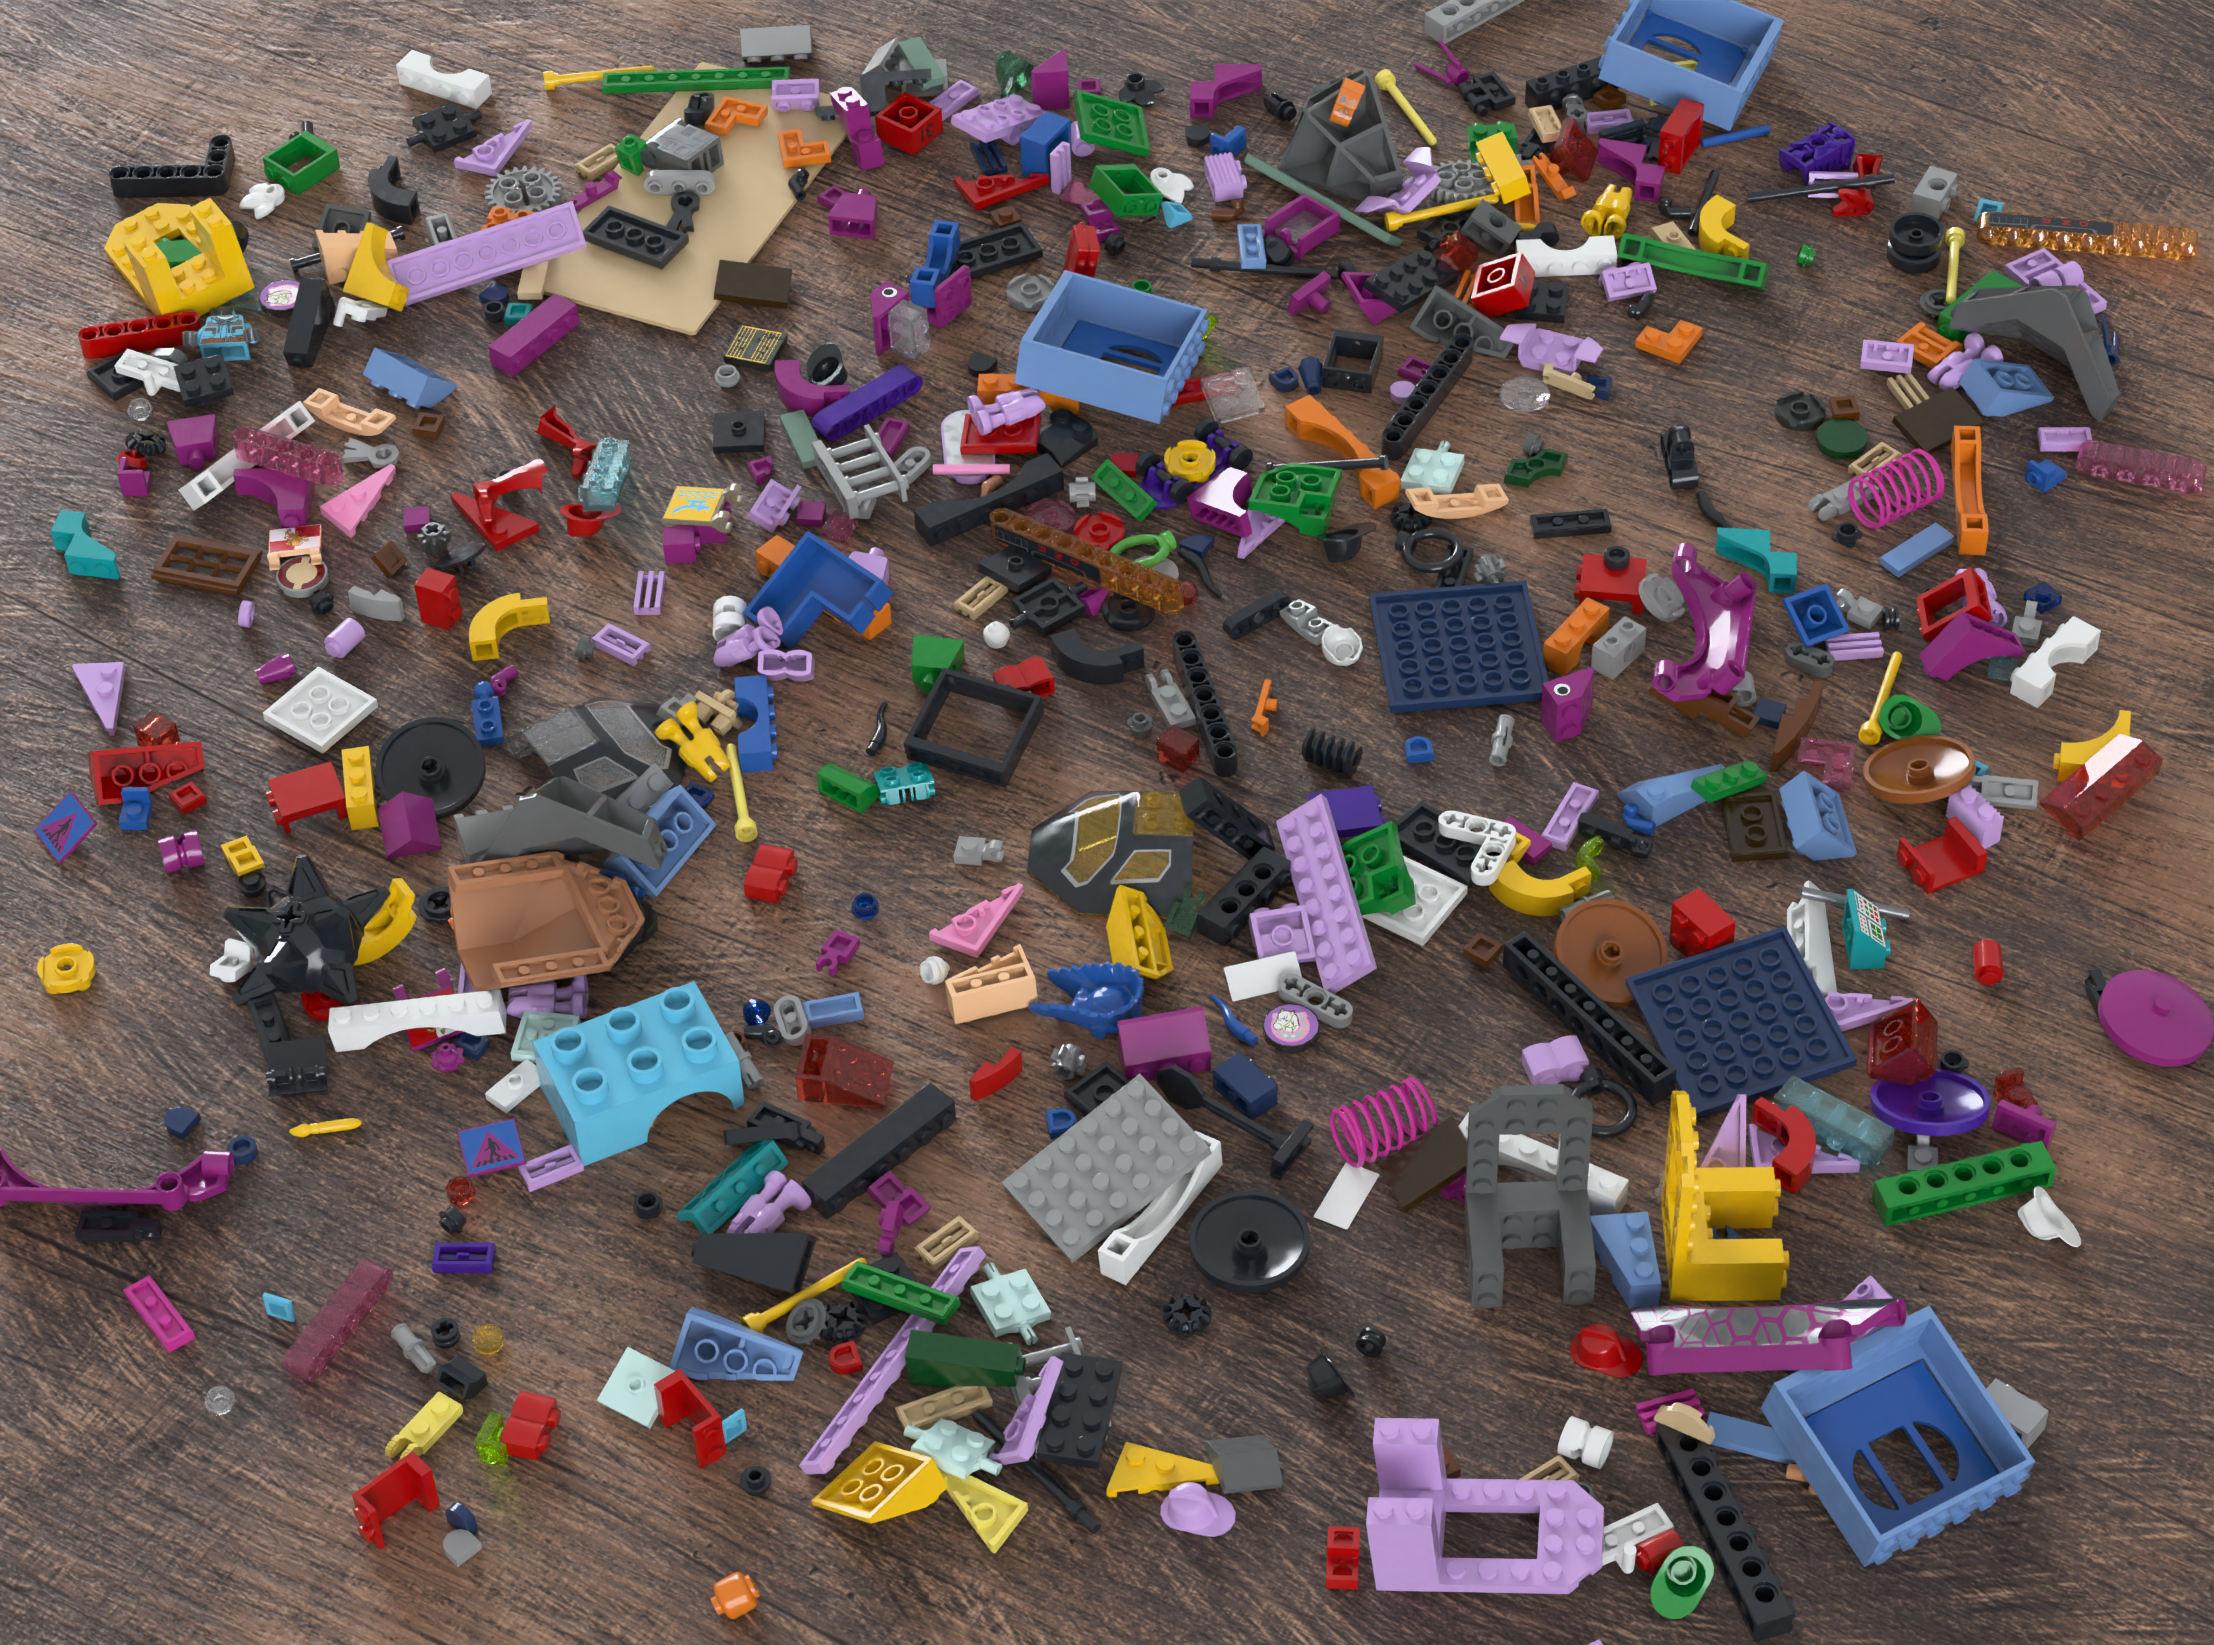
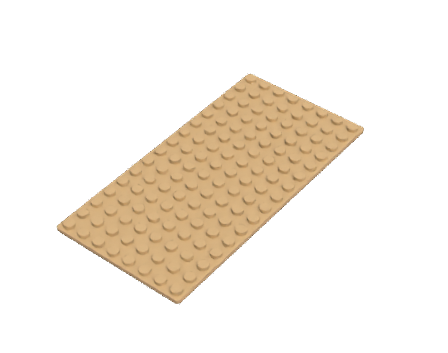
[544,62,847,335]

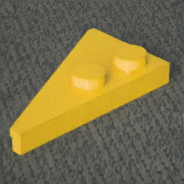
[1107,1442,1219,1497]

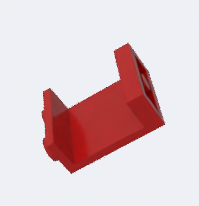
[1896,816,1988,894]
[654,1369,726,1469]
[352,1451,440,1550]

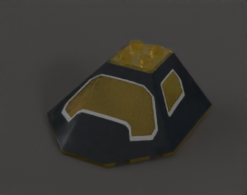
[1027,791,1194,920]

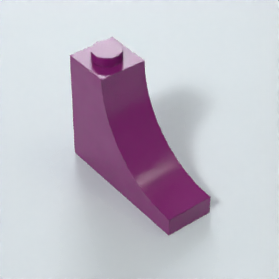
[1187,467,1252,538]
[233,468,315,529]
[1919,611,2025,681]

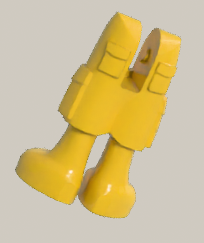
[1581,184,1632,239]
[654,701,732,783]

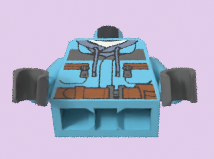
[182,309,260,361]

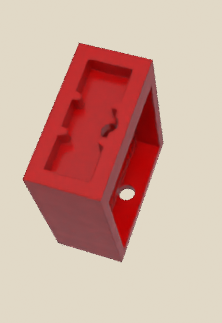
[1658,98,1704,175]
[1916,568,1993,642]

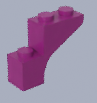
[1190,64,1262,118]
[830,87,885,171]
[1598,138,1665,203]
[663,488,732,564]

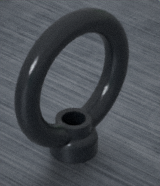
[1395,528,1464,573]
[1572,1068,1638,1138]

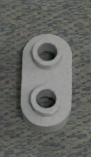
[894,447,931,484]
[774,995,811,1046]

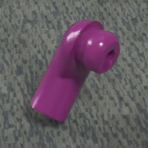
[490,665,518,696]

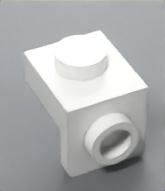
[210,938,253,982]

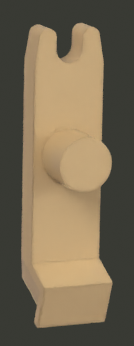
[1542,363,1596,400]

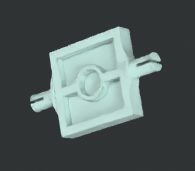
[1401,440,1465,495]
[970,1263,1051,1346]
[903,1418,1002,1479]

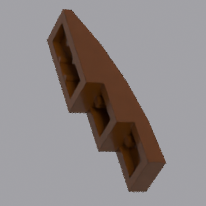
[1771,680,1824,772]

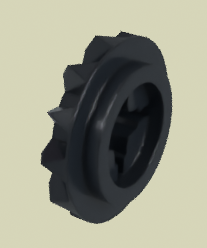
[125,430,167,456]
[1391,502,1432,533]
[418,887,452,925]
[1163,1293,1211,1336]
[820,1300,867,1343]

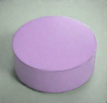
[1390,381,1415,404]
[238,600,255,628]

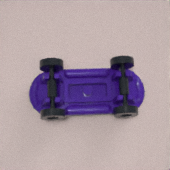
[1135,418,1253,510]

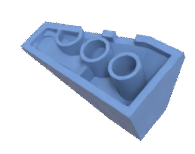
[1617,764,1725,827]
[669,1307,804,1381]

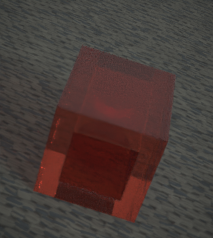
[1156,725,1200,773]

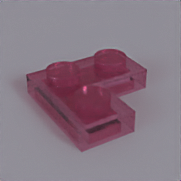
[1797,737,1856,791]

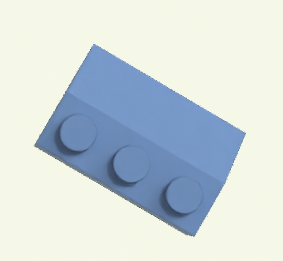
[363,347,457,409]
[1779,771,1857,861]

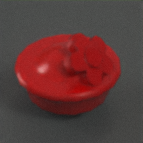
[116,449,147,469]

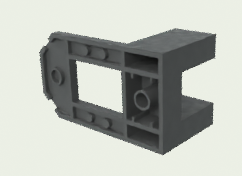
[1464,1084,1596,1308]

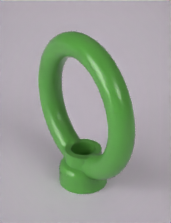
[1109,530,1177,571]

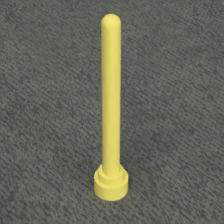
[1375,69,1437,146]
[1945,227,1965,304]
[726,743,758,842]

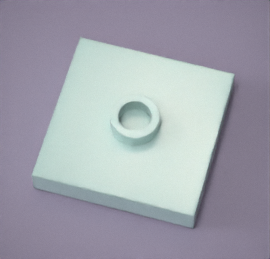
[597,1347,675,1429]

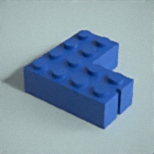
[743,531,894,651]

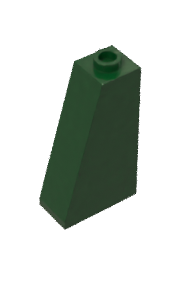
[905,1330,1026,1387]

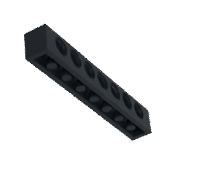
[1502,931,1677,1106]
[1654,1423,1795,1643]

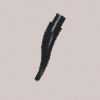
[1696,490,1732,528]
[1178,547,1222,597]
[866,702,888,756]

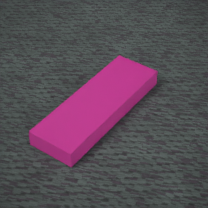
[123,1275,195,1353]

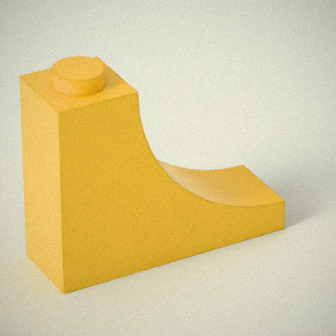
[343,222,410,312]
[2052,710,2131,789]

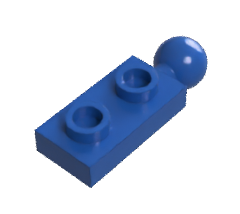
[471,681,505,747]

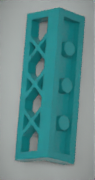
[675,1140,789,1234]

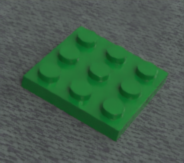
[1073,89,1150,157]

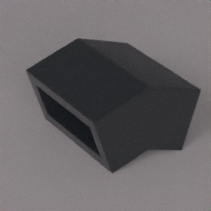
[435,1355,488,1400]

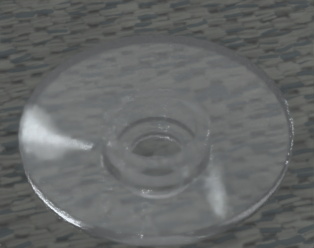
[1499,376,1550,412]

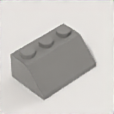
[740,25,812,63]

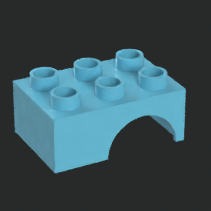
[532,981,745,1166]

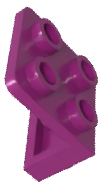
[918,265,972,329]

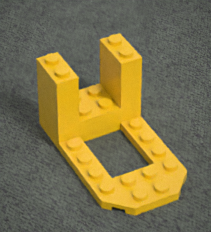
[104,198,255,317]
[1661,1091,1789,1301]

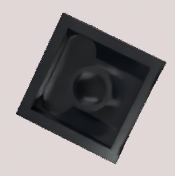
[1037,409,1098,468]

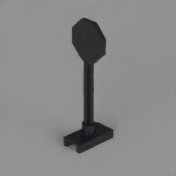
[1157,1065,1314,1181]

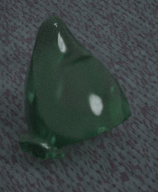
[995,50,1034,99]

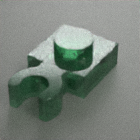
[1163,885,1206,939]

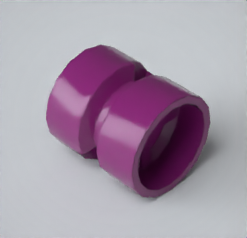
[158,830,205,873]

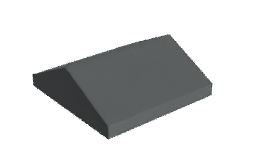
[312,203,371,250]
[1204,1435,1283,1494]

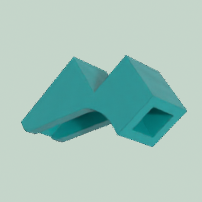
[51,510,121,579]
[1715,527,1797,594]

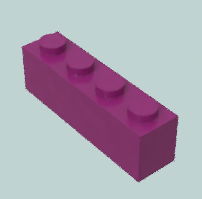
[488,293,579,377]

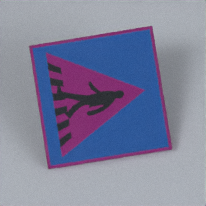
[34,791,97,864]
[457,1118,527,1178]

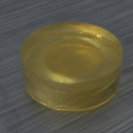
[472,1324,504,1355]

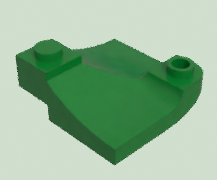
[1249,463,1342,537]
[1341,821,1416,915]

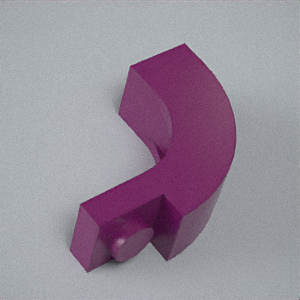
[775,360,850,417]

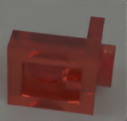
[1993,1067,2038,1109]

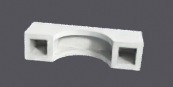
[396,50,492,109]
[1515,235,1617,277]
[2010,616,2101,708]

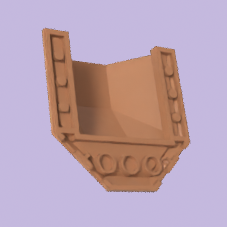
[447,851,645,992]

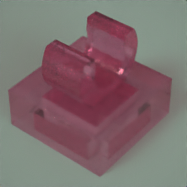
[821,509,858,543]

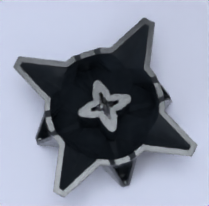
[223,854,391,1006]

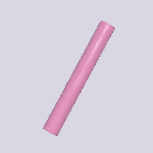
[933,464,1010,475]

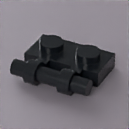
[1458,71,1516,116]

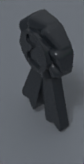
[1639,115,1669,161]
[666,191,700,233]

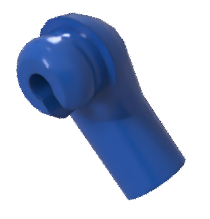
[1622,803,1656,836]

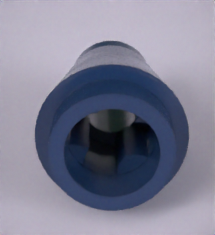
[1298,357,1323,395]

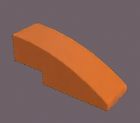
[1512,165,1540,225]

